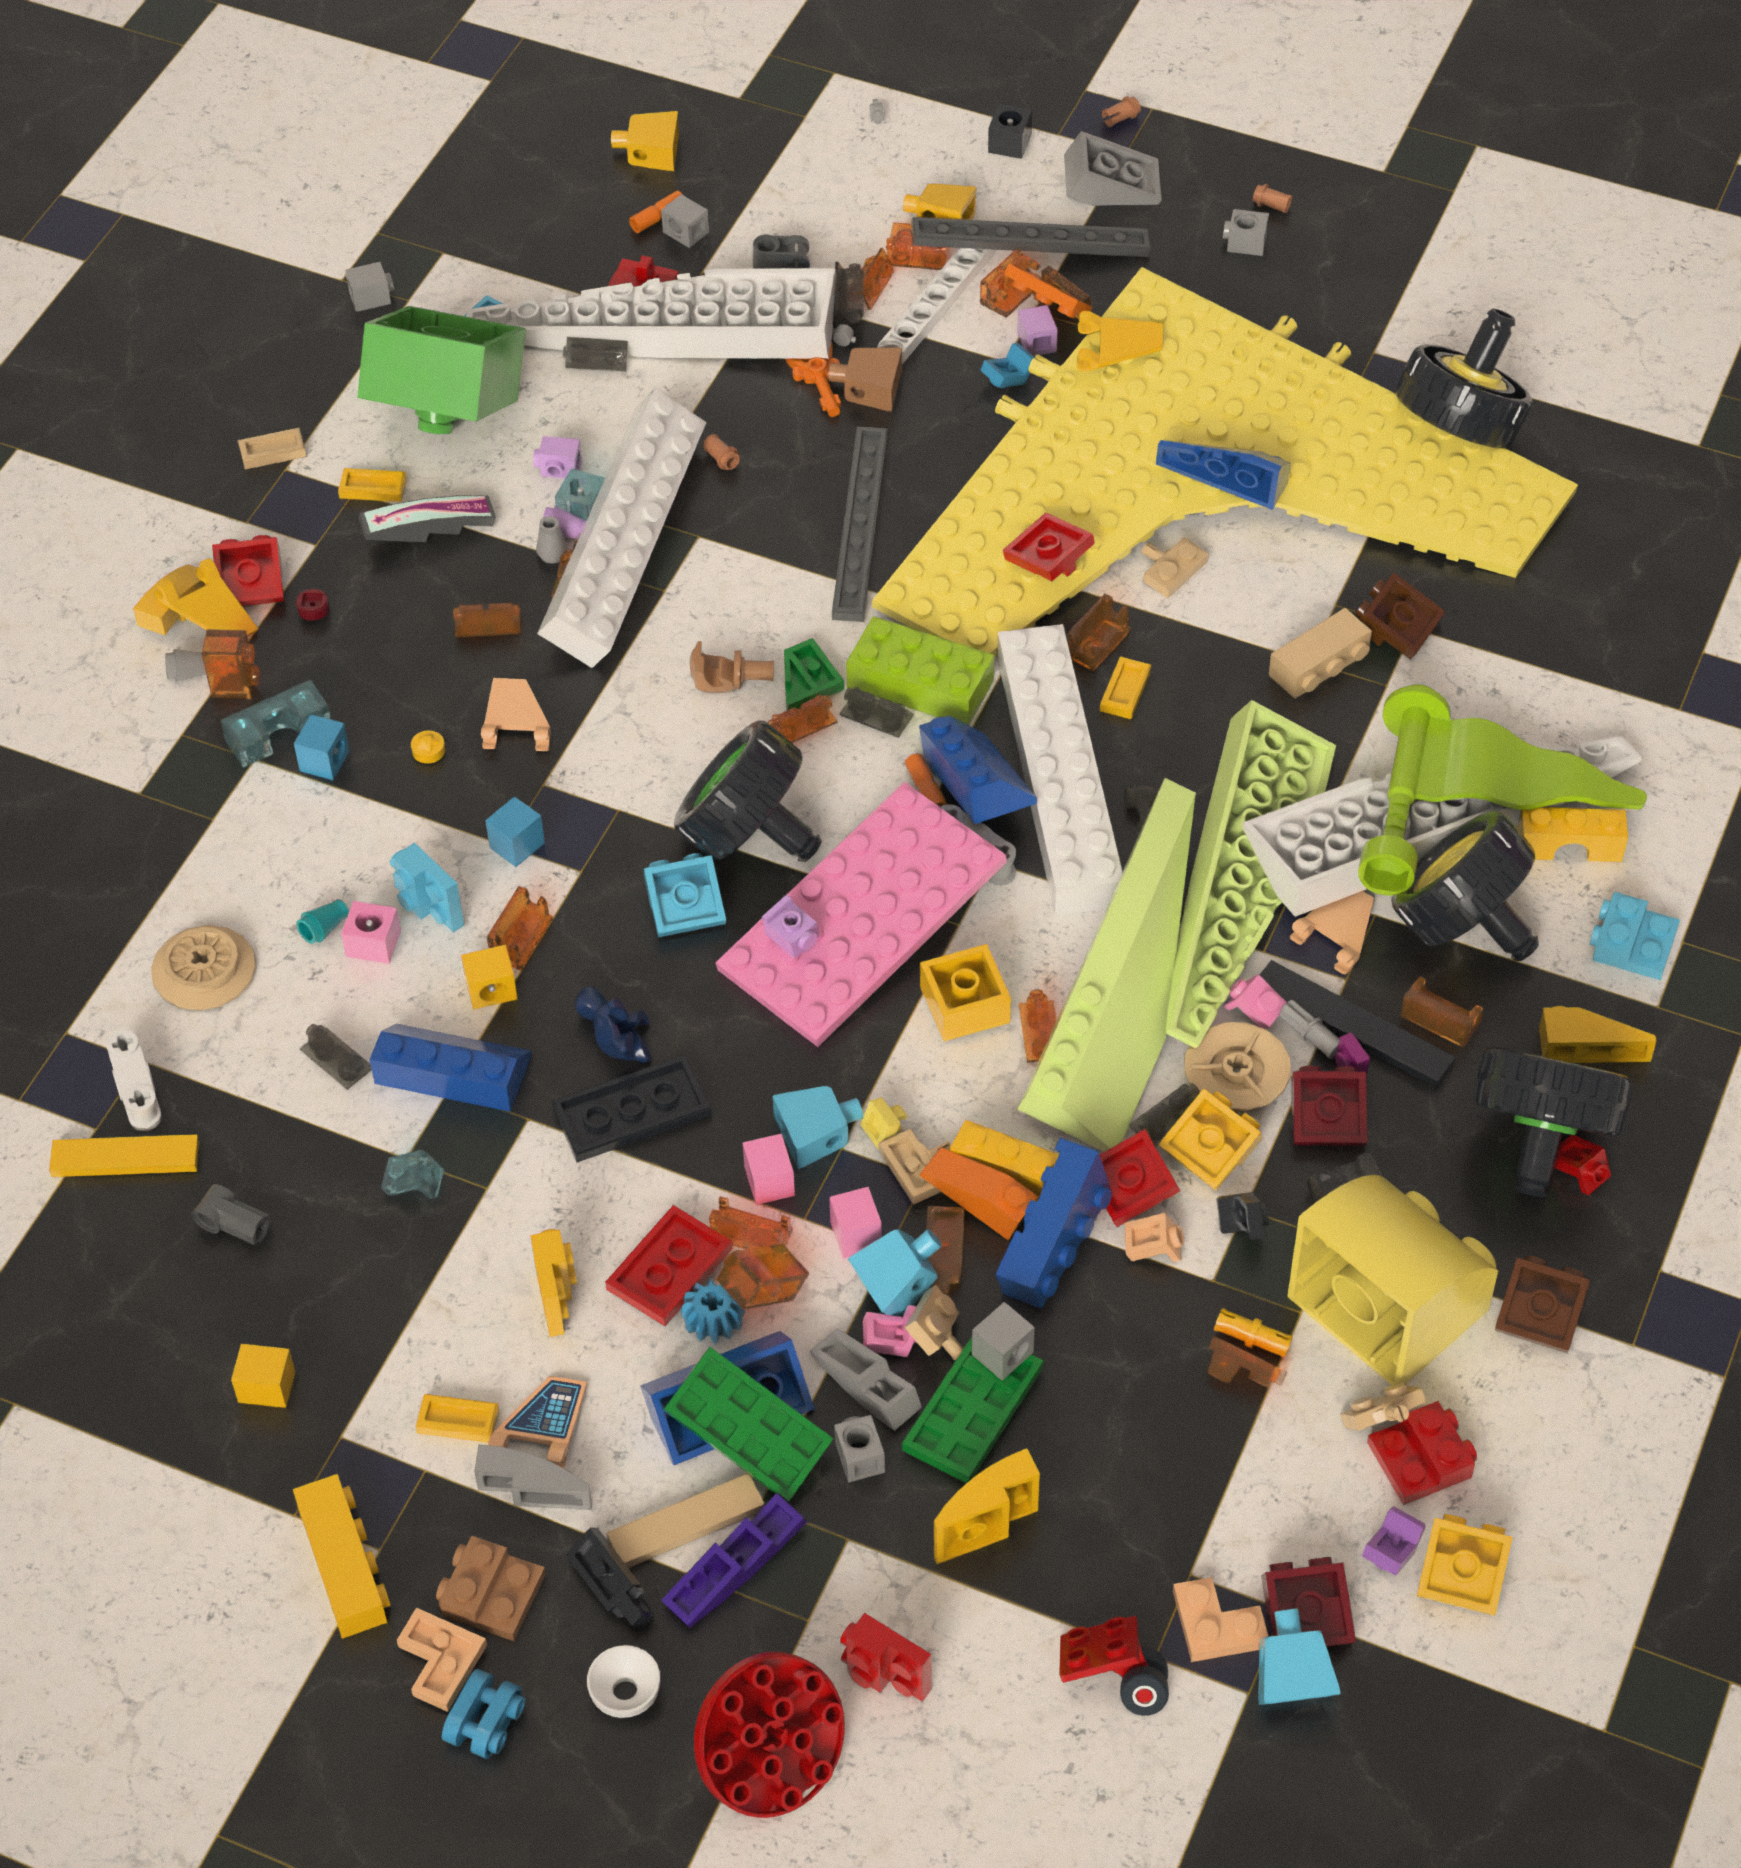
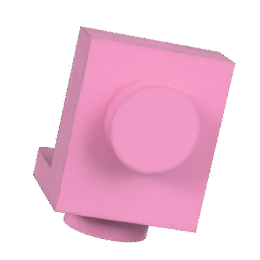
[1223,974,1287,1029]
[863,1305,917,1357]

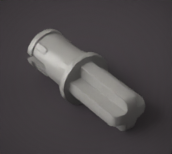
[1279,1000,1339,1059]

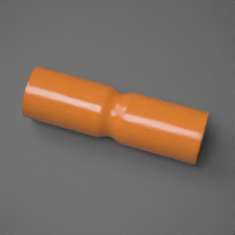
[629,191,683,233]
[905,753,948,807]

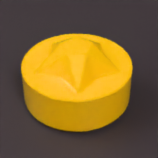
[411,730,445,764]

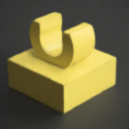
[860,1097,908,1150]

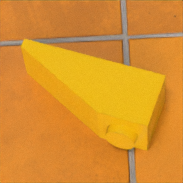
[1539,1006,1656,1063]

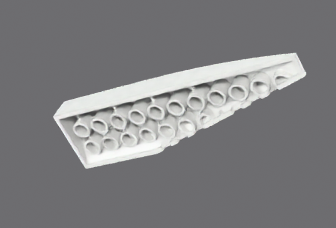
[466,268,836,359]

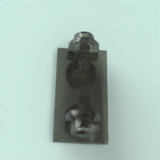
[833,261,864,326]
[563,337,628,372]
[840,686,914,738]
[300,1024,372,1090]
[1129,1083,1200,1147]

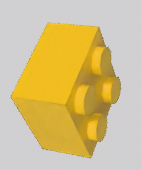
[920,944,1011,1042]

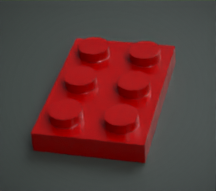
[605,1205,733,1326]

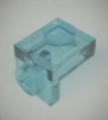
[381,1150,444,1199]

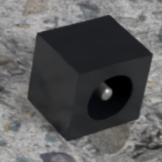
[988,103,1032,159]

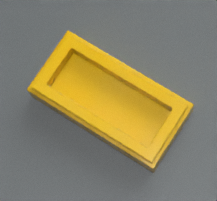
[338,468,407,502]
[1100,657,1151,719]
[415,1394,499,1443]

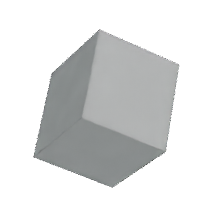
[972,1302,1035,1380]

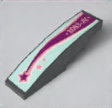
[358,495,496,542]

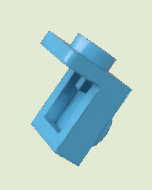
[980,343,1035,388]

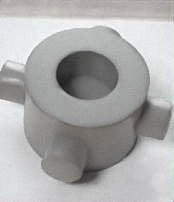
[869,99,884,124]
[832,324,856,346]

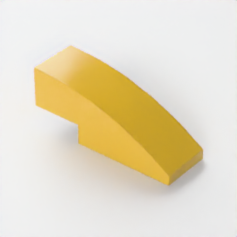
[133,564,207,635]

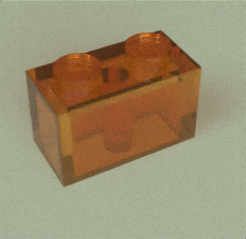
[201,629,260,699]
[716,1243,810,1310]

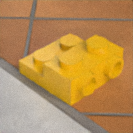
[1158,1089,1263,1191]
[530,1229,577,1337]
[1417,1514,1513,1616]

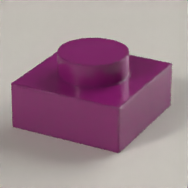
[1335,1032,1370,1079]

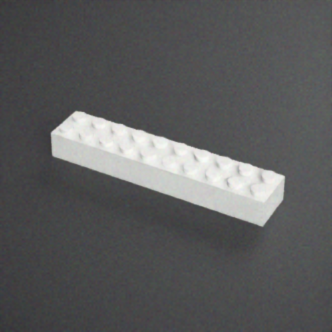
[537,388,706,668]
[997,624,1122,915]

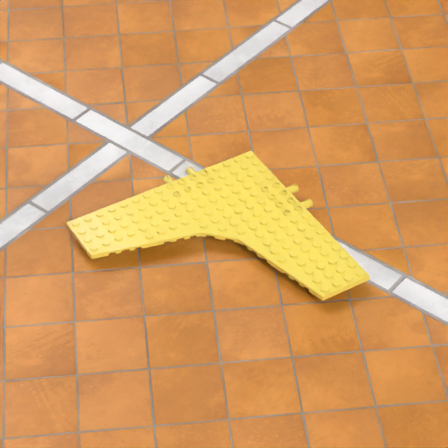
[872,267,1578,657]

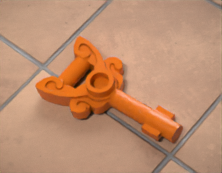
[785,342,841,417]

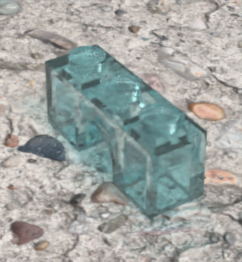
[220,680,331,767]

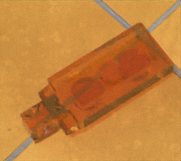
[926,1206,965,1296]

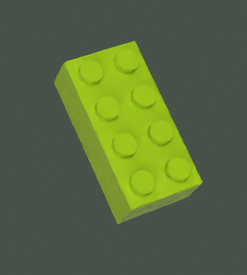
[846,616,994,725]

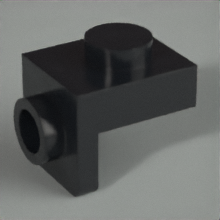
[1216,1192,1269,1240]

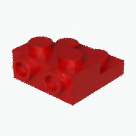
[212,535,285,607]
[1367,1401,1477,1505]
[840,1613,932,1702]

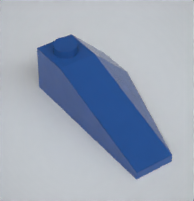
[1156,440,1291,510]

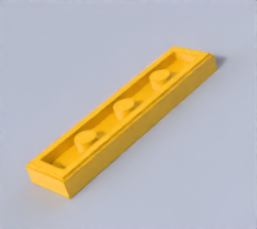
[49,1134,199,1177]

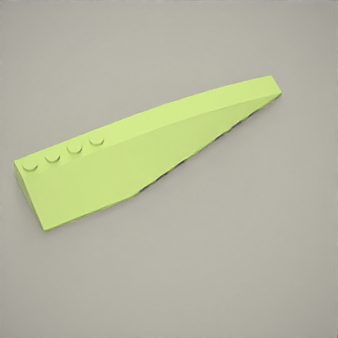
[1165,700,1336,1048]
[1017,778,1196,1152]

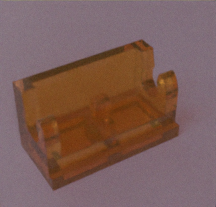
[980,249,1043,318]
[1067,593,1131,671]
[487,886,553,970]
[1401,976,1483,1048]
[709,1196,793,1260]

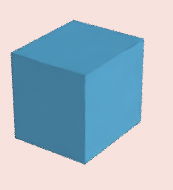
[294,714,350,780]
[485,796,545,867]

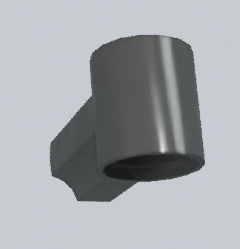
[191,1184,271,1245]

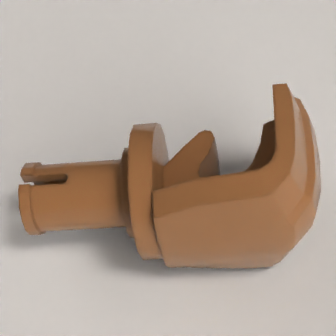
[689,641,774,693]

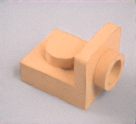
[1125,1213,1185,1262]

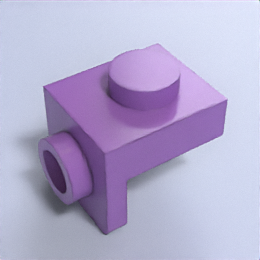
[1362,1506,1426,1576]

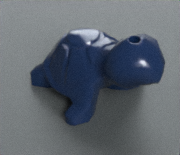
[575,986,652,1063]

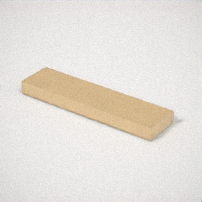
[606,1473,765,1568]

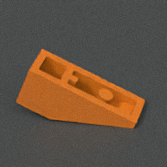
[919,1147,1038,1240]

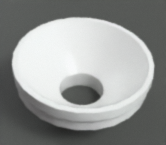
[587,1645,660,1718]

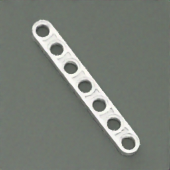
[877,248,996,364]

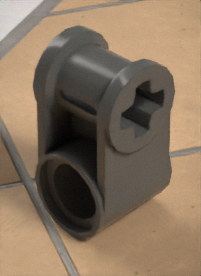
[753,234,810,269]

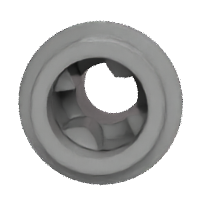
[536,516,568,564]
[165,649,214,682]

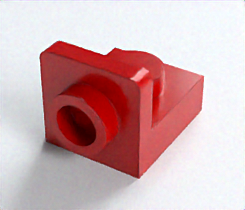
[1555,1135,1611,1195]

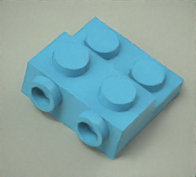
[390,842,464,933]
[644,853,726,937]
[1589,892,1680,980]

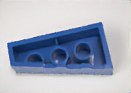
[995,1138,1112,1309]

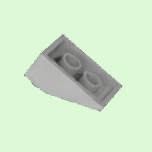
[1064,131,1162,206]

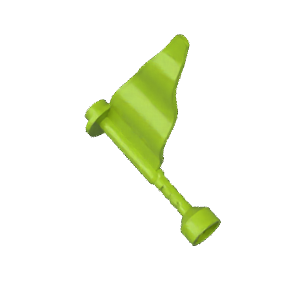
[1358,684,1647,896]

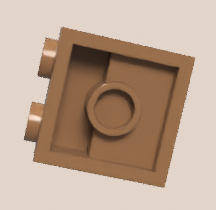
[436,1536,546,1641]

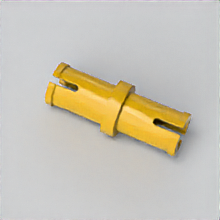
[1214,1308,1293,1358]

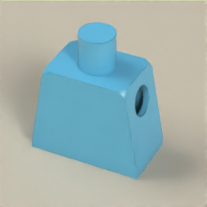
[772,1086,863,1169]
[848,1229,942,1317]
[1258,1609,1341,1705]

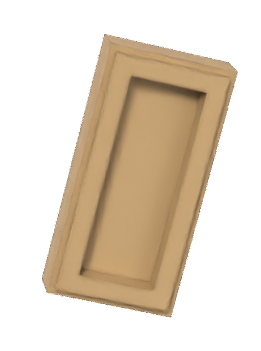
[238,428,307,469]

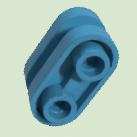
[442,1669,526,1759]

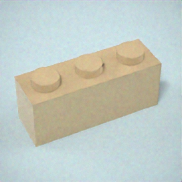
[1269,608,1372,699]

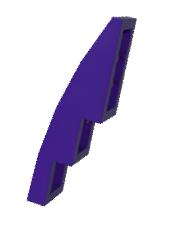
[661,1493,807,1628]

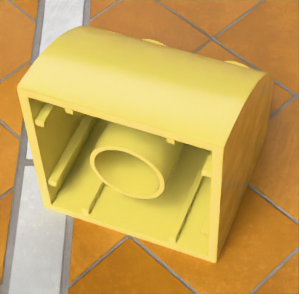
[1287,1175,1498,1385]

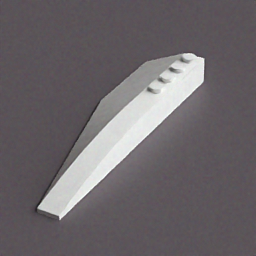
[1242,736,1642,917]

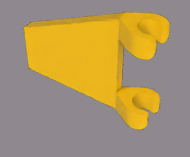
[1077,311,1163,372]
[154,558,258,645]

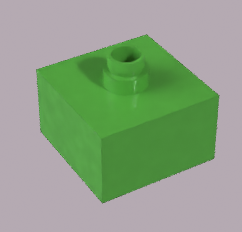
[357,306,526,434]

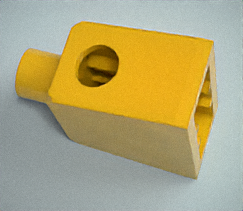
[611,111,679,171]
[903,183,976,220]

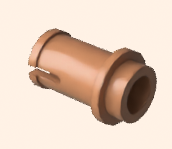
[1102,96,1141,127]
[1252,183,1293,213]
[702,434,740,470]

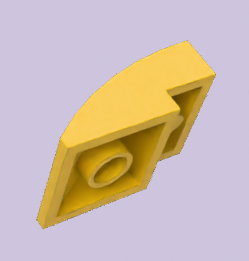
[934,1448,1040,1564]

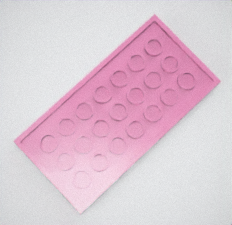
[716,782,1007,1047]

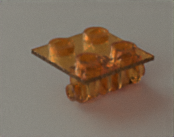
[885,222,949,270]

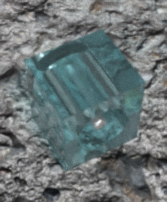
[555,468,605,520]

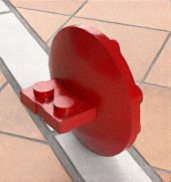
[694,1651,845,1818]

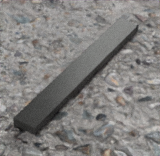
[911,217,1151,257]
[832,427,888,622]

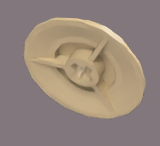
[151,925,256,1011]
[1184,1022,1291,1111]

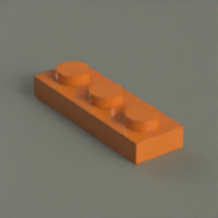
[1004,263,1092,318]

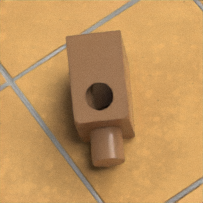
[828,348,902,412]

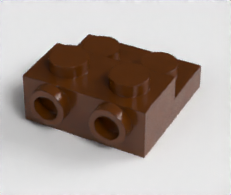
[1353,572,1446,660]
[1495,1256,1590,1353]

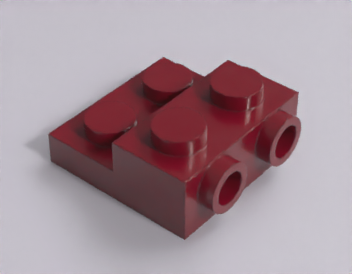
[1291,1066,1368,1146]
[1261,1557,1356,1647]

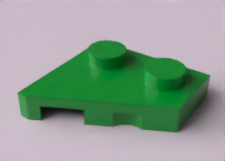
[784,638,845,713]

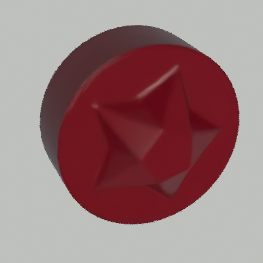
[296,589,330,621]

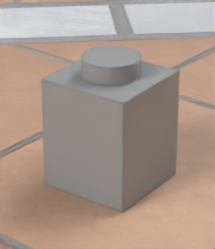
[345,262,394,312]

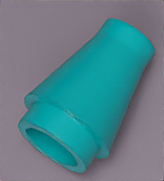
[296,899,349,944]

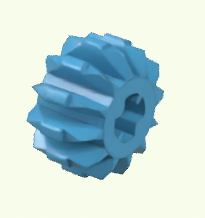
[681,1278,745,1344]

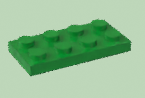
[902,1337,1044,1483]
[663,1347,833,1502]

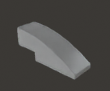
[810,1328,922,1431]
[474,1444,592,1510]

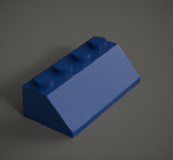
[919,716,1037,824]
[369,1023,532,1112]
[640,1331,815,1465]

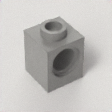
[661,194,709,248]
[1223,209,1269,256]
[834,1415,885,1483]

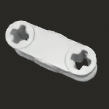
[106,1030,162,1131]

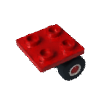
[1059,1616,1169,1716]

